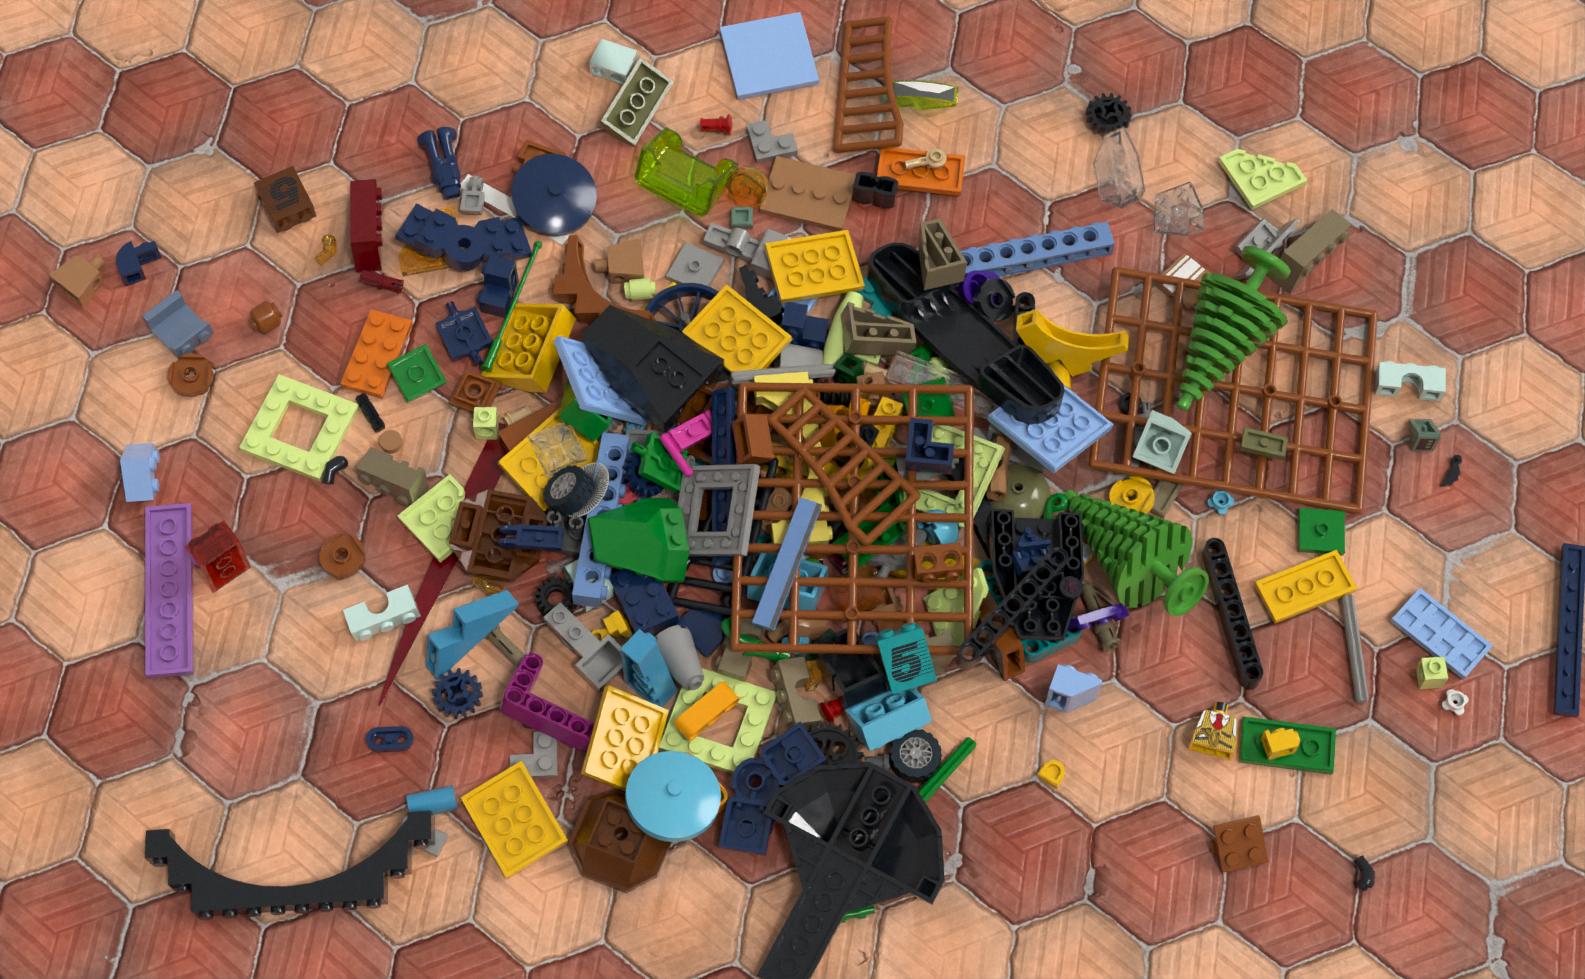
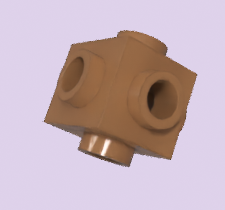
[857,371,889,406]

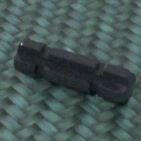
[356,393,385,433]

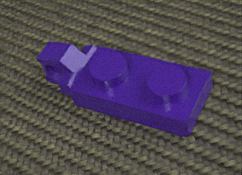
[1068,603,1129,631]

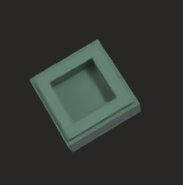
[731,207,753,229]

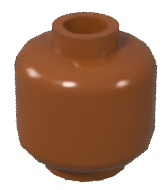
[248,301,283,333]

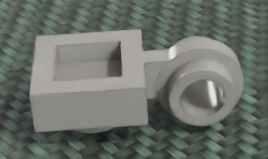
[460,175,485,215]

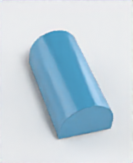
[406,785,458,815]

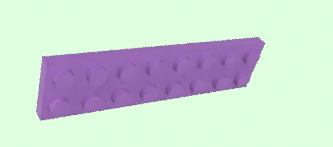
[145,503,194,679]

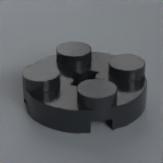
[972,278,1015,322]

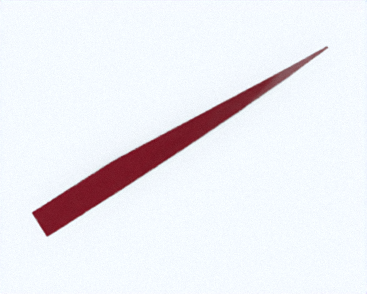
[378,423,507,706]

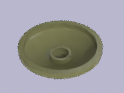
[985,464,1051,519]

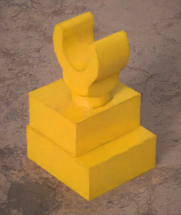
[591,610,634,642]

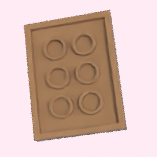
[760,156,856,232]

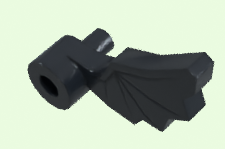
[1440,455,1462,487]

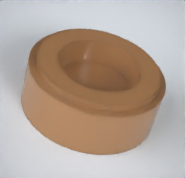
[379,430,403,453]

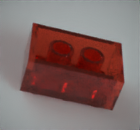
[185,520,251,593]

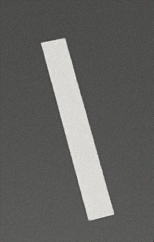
[460,174,571,245]

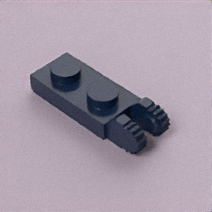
[498,524,564,552]

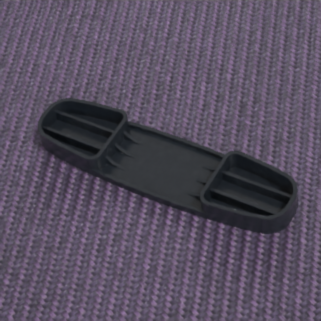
[867,243,1065,424]

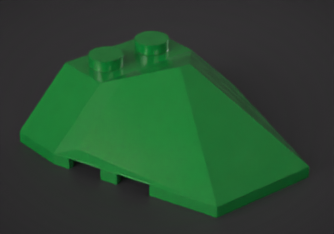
[587,498,689,583]

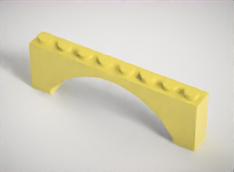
[753,372,832,544]

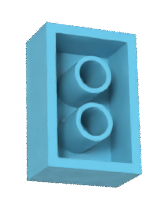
[747,553,828,610]
[845,688,932,751]

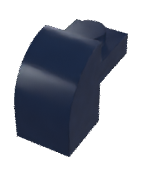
[116,241,162,287]

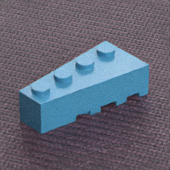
[620,629,677,707]

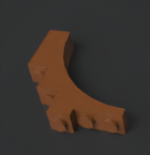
[551,235,656,323]

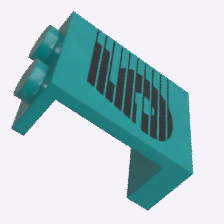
[874,622,937,694]

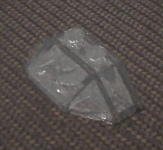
[1093,126,1145,209]

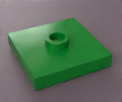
[386,344,447,403]
[902,377,956,417]
[1298,508,1345,555]

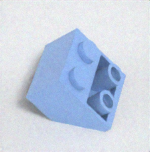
[1045,664,1102,713]

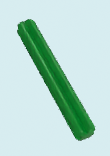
[918,737,976,803]

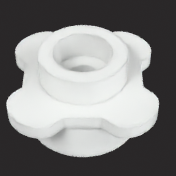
[1442,689,1469,715]

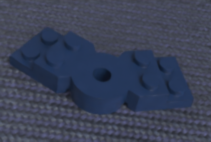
[395,203,532,271]
[718,721,828,856]

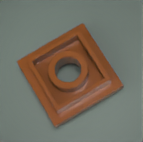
[449,370,502,413]

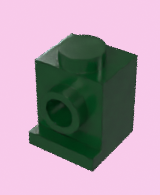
[833,353,864,384]

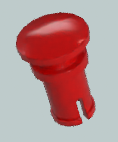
[700,114,733,135]
[819,699,845,723]

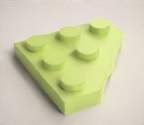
[1218,149,1307,210]
[398,474,465,563]
[924,568,989,657]

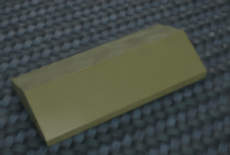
[600,57,674,147]

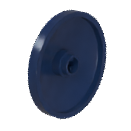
[511,154,597,236]

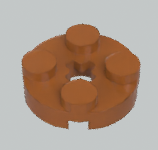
[168,353,214,397]
[319,533,365,580]

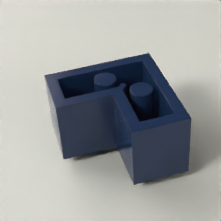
[477,254,519,318]
[781,301,829,352]
[905,418,954,475]

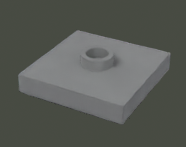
[666,242,724,287]

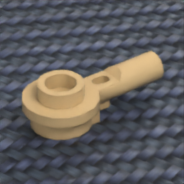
[904,149,947,169]

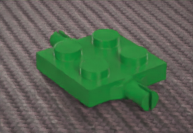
[630,432,688,493]

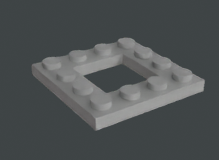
[678,464,760,556]

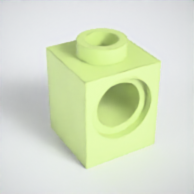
[473,407,499,440]
[1416,657,1448,689]

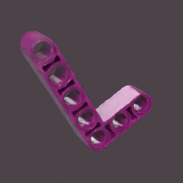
[500,653,595,753]

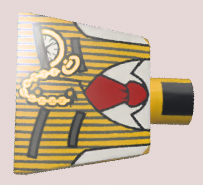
[1188,702,1236,761]

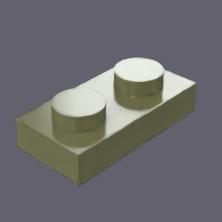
[1239,427,1288,460]

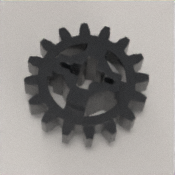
[1085,93,1132,137]

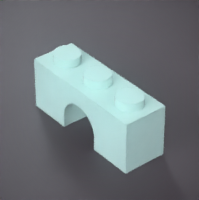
[1375,361,1446,402]
[343,584,421,642]

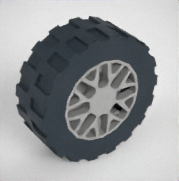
[543,465,594,517]
[890,729,942,784]

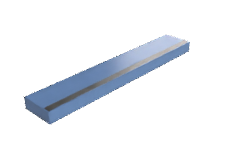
[752,497,822,632]

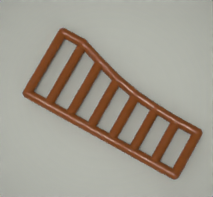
[833,16,904,153]
[767,386,921,546]

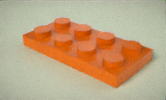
[877,147,965,196]
[340,309,413,399]

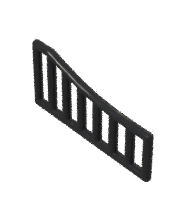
[668,457,779,616]

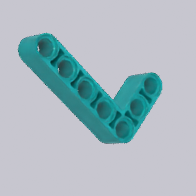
[978,560,1083,663]

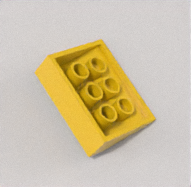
[481,303,576,393]

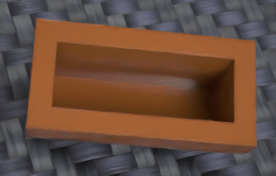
[732,414,774,464]

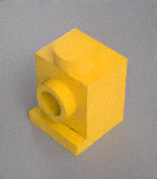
[1261,728,1300,760]

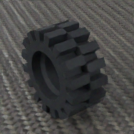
[535,576,577,617]

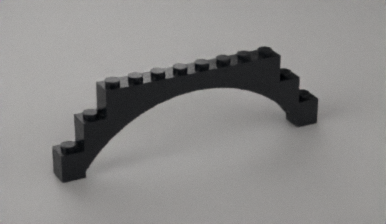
[145,811,435,920]

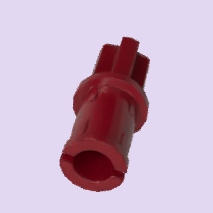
[360,270,404,293]

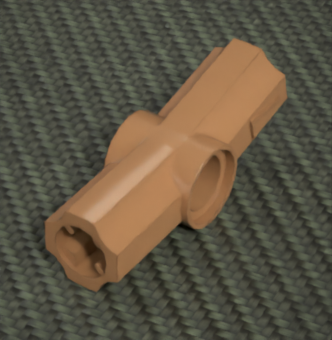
[987,435,1013,502]

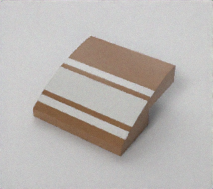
[1155,253,1208,312]

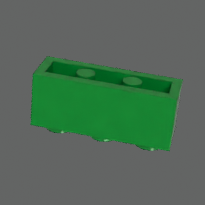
[833,503,907,568]

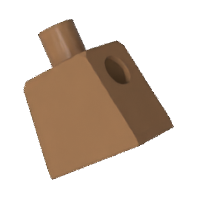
[595,239,644,284]
[49,255,105,308]

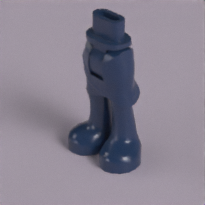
[417,127,461,200]

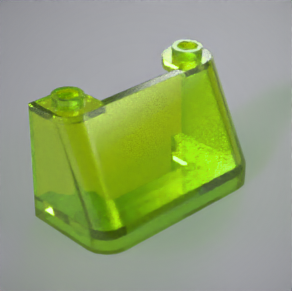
[635,127,739,217]

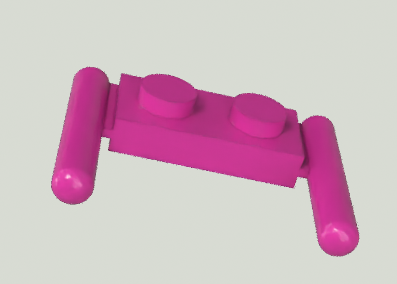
[659,410,712,477]

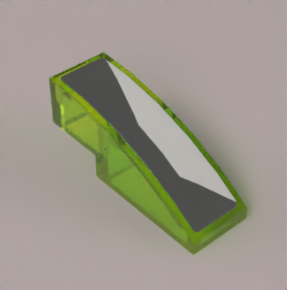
[892,80,958,110]

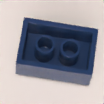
[609,568,679,636]

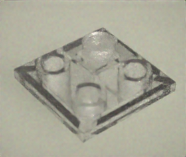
[1153,182,1204,236]
[528,422,588,477]

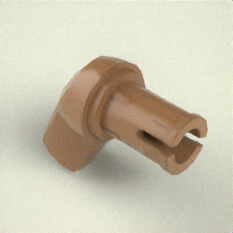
[767,619,826,643]

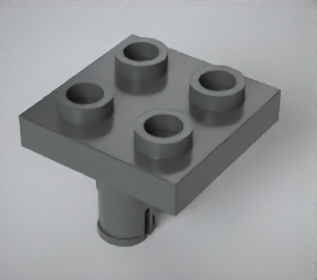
[547,507,587,557]

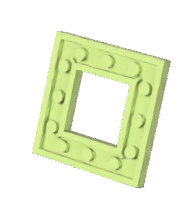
[239,374,360,482]
[904,425,1005,529]
[659,668,777,774]

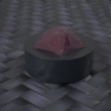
[1058,576,1082,601]

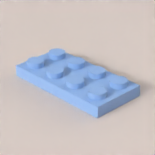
[1390,588,1493,680]

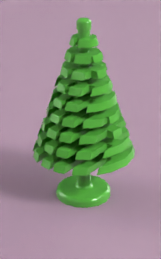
[1176,245,1291,411]
[1064,489,1209,616]

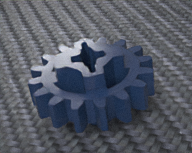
[622,452,665,498]
[432,668,483,719]

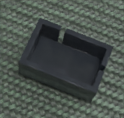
[812,628,886,709]

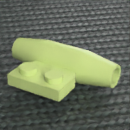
[823,291,881,375]

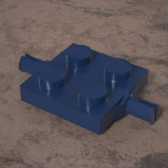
[435,301,493,366]

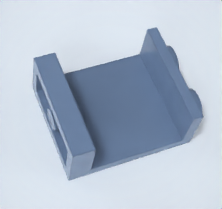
[142,290,214,360]

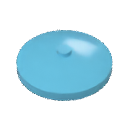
[625,751,721,842]

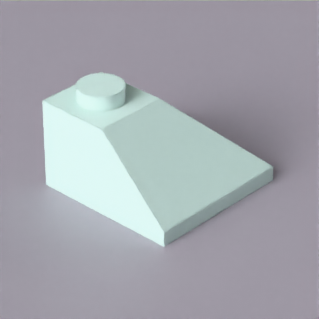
[1133,410,1192,474]

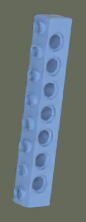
[950,222,1115,286]
[572,432,633,608]

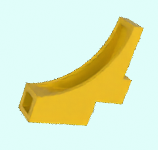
[1016,309,1129,377]

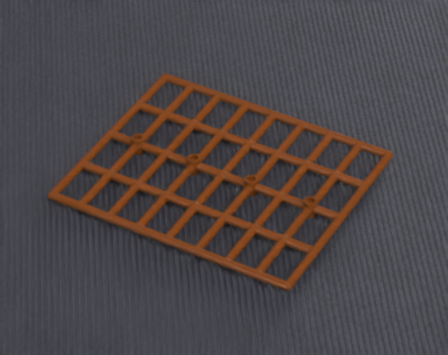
[1088,267,1378,514]
[730,382,974,656]

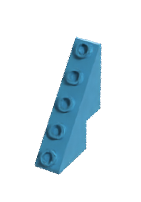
[425,590,519,680]

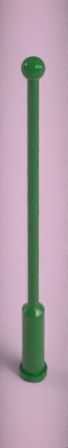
[481,241,542,373]

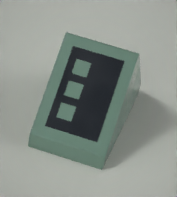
[1409,419,1441,451]

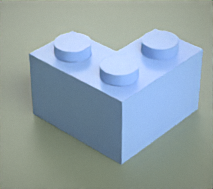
[120,443,160,502]

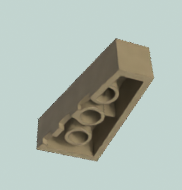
[1270,209,1352,294]

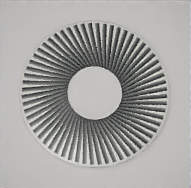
[567,463,609,517]

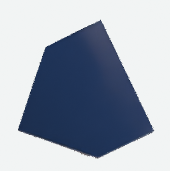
[1011,526,1058,577]
[676,610,726,658]

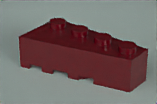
[350,179,383,273]

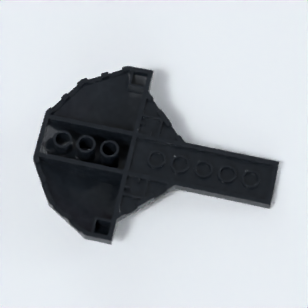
[757,762,945,979]

